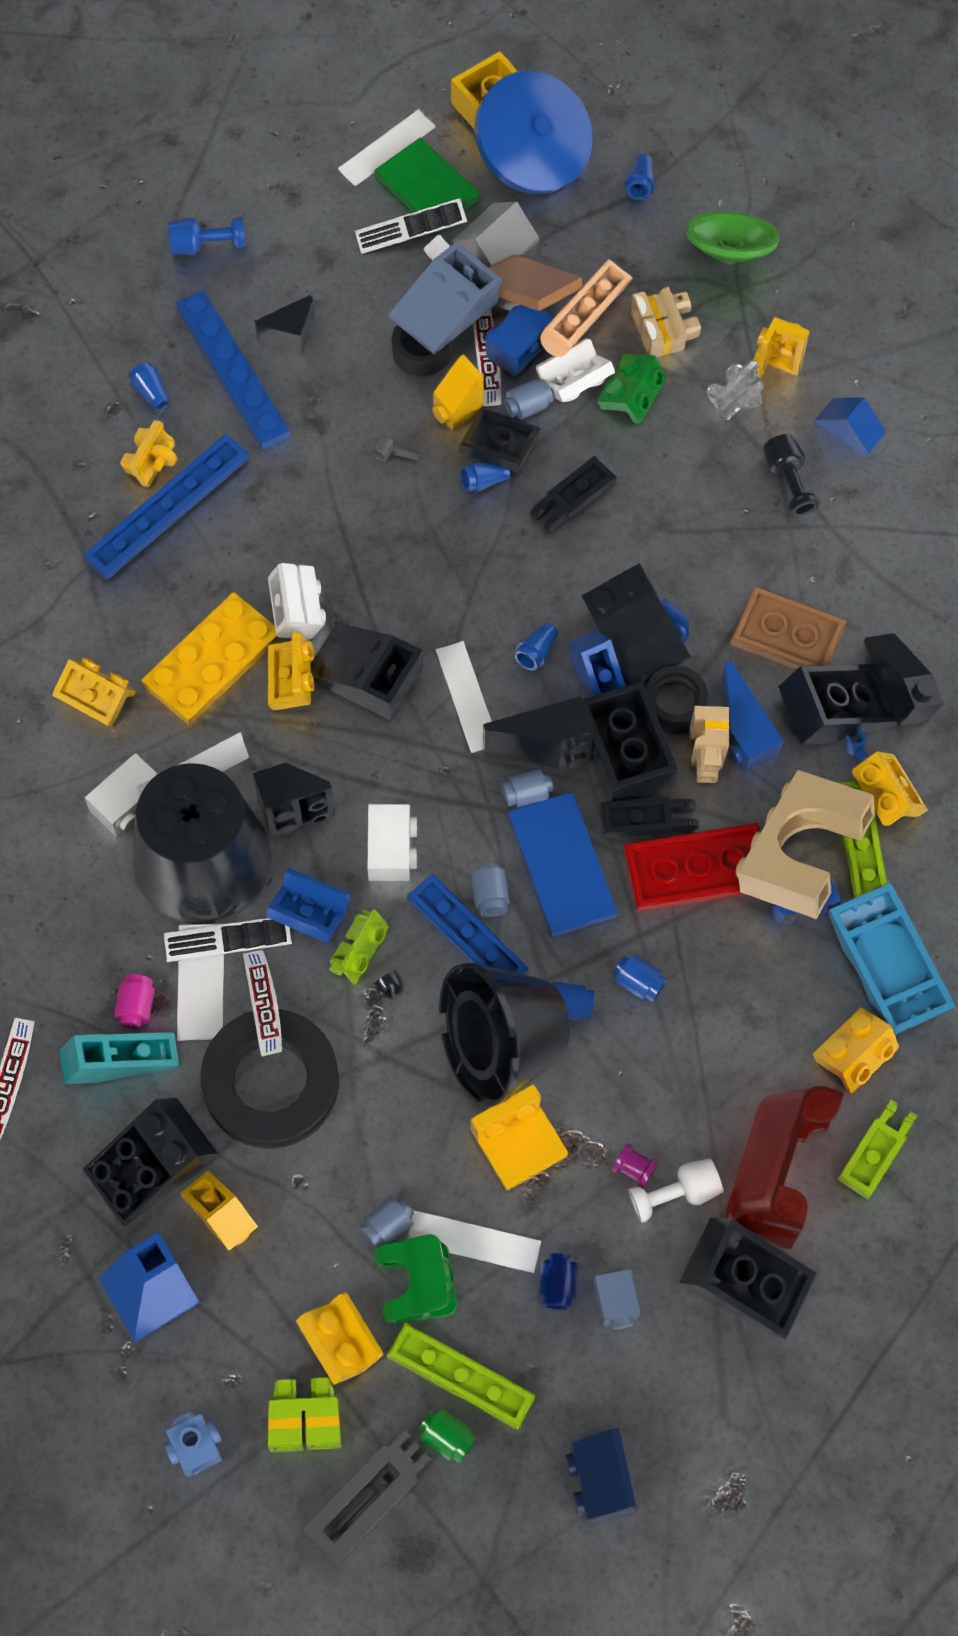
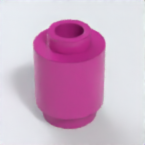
[114,974,155,1029]

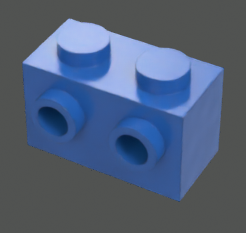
[485,305,555,377]

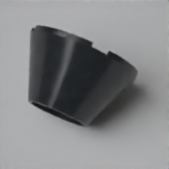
[439,963,570,1107]

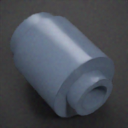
[504,379,553,420]
[500,767,553,808]
[471,864,510,918]
[358,1196,414,1249]

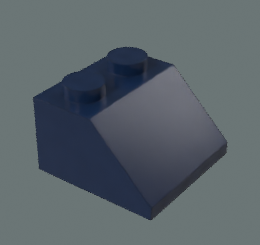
[565,1428,636,1524]

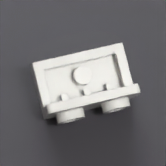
[536,338,615,402]

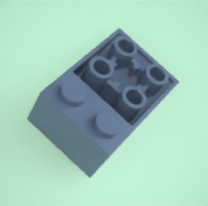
[388,242,503,355]

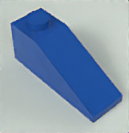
[722,660,784,772]

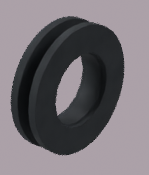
[201,1009,339,1149]

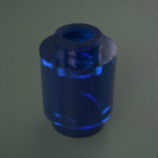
[539,1253,578,1310]

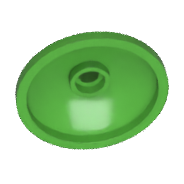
[686,211,779,264]

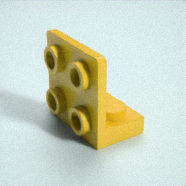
[471,1084,568,1190]

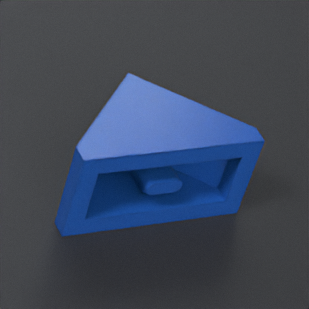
[815,397,886,456]

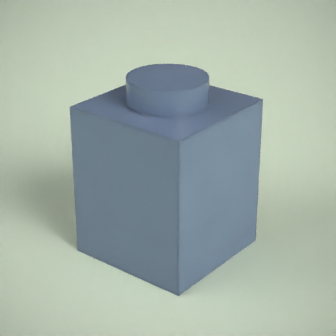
[593,1269,641,1330]

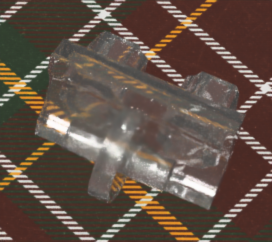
[706,360,764,421]

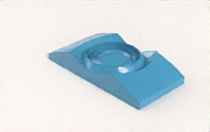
[828,883,956,1035]

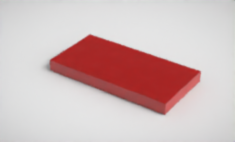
[623,823,760,912]

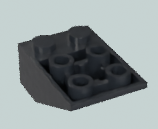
[310,623,423,721]
[83,1098,218,1226]

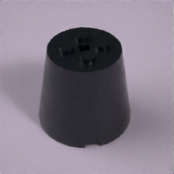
[133,763,271,924]

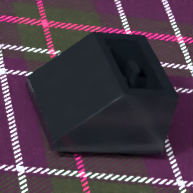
[253,762,335,836]

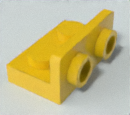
[52,657,136,726]
[852,751,928,826]
[296,1292,383,1385]

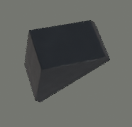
[255,295,315,353]

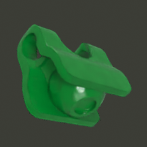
[373,1234,457,1324]

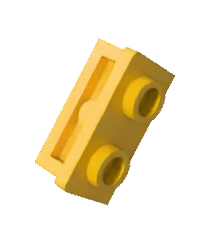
[753,317,810,378]
[268,631,314,711]
[813,1007,899,1093]

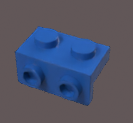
[266,868,350,944]

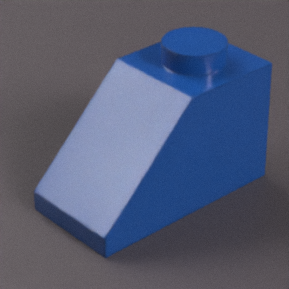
[567,630,626,697]

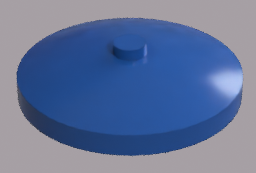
[475,71,593,195]

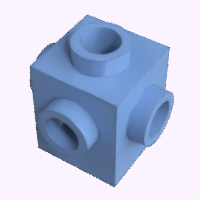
[164,1413,223,1478]

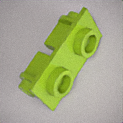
[329,909,389,985]

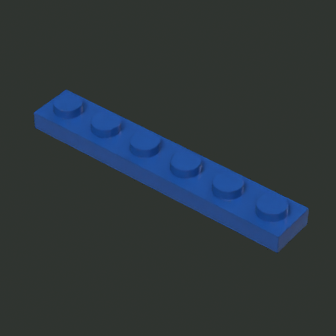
[176,290,291,451]
[83,433,249,580]

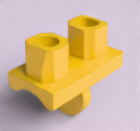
[120,420,178,487]

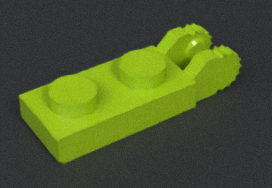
[837,1099,918,1200]

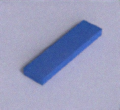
[407,873,529,975]

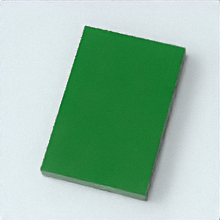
[375,137,480,233]

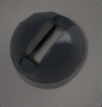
[373,970,404,1000]

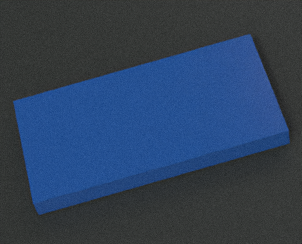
[508,792,618,938]

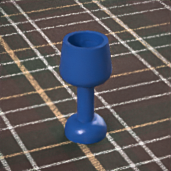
[168,217,245,256]

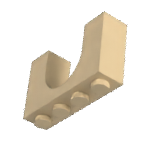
[736,770,875,919]

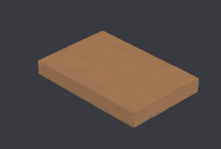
[489,254,583,311]
[730,586,847,670]

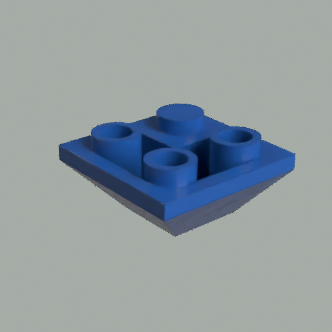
[98,1232,200,1343]

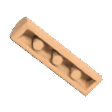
[540,259,633,357]

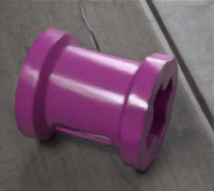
[612,1143,659,1189]

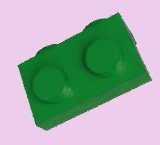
[597,353,667,423]

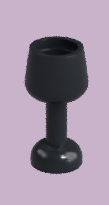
[763,434,820,517]

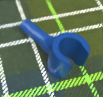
[845,730,868,763]

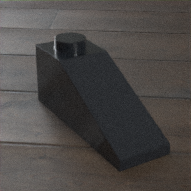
[863,633,944,727]

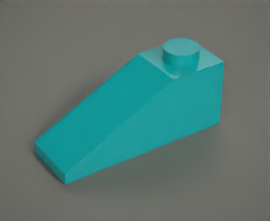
[59,1032,180,1084]

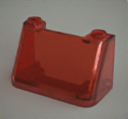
[726,1086,844,1250]

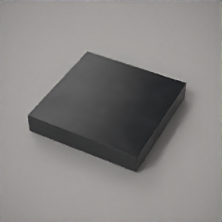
[459,408,541,473]

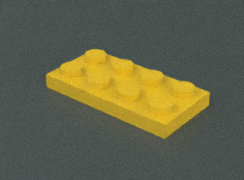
[141,592,281,726]

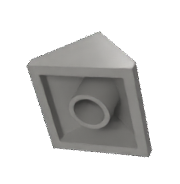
[452,201,539,268]

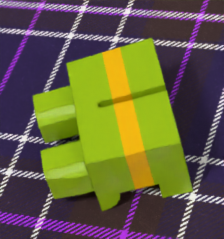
[268,1377,342,1452]

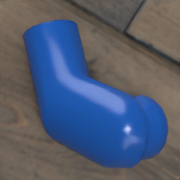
[662,599,689,642]

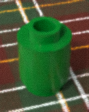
[419,1408,477,1464]

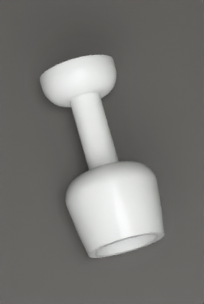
[628,1158,723,1223]

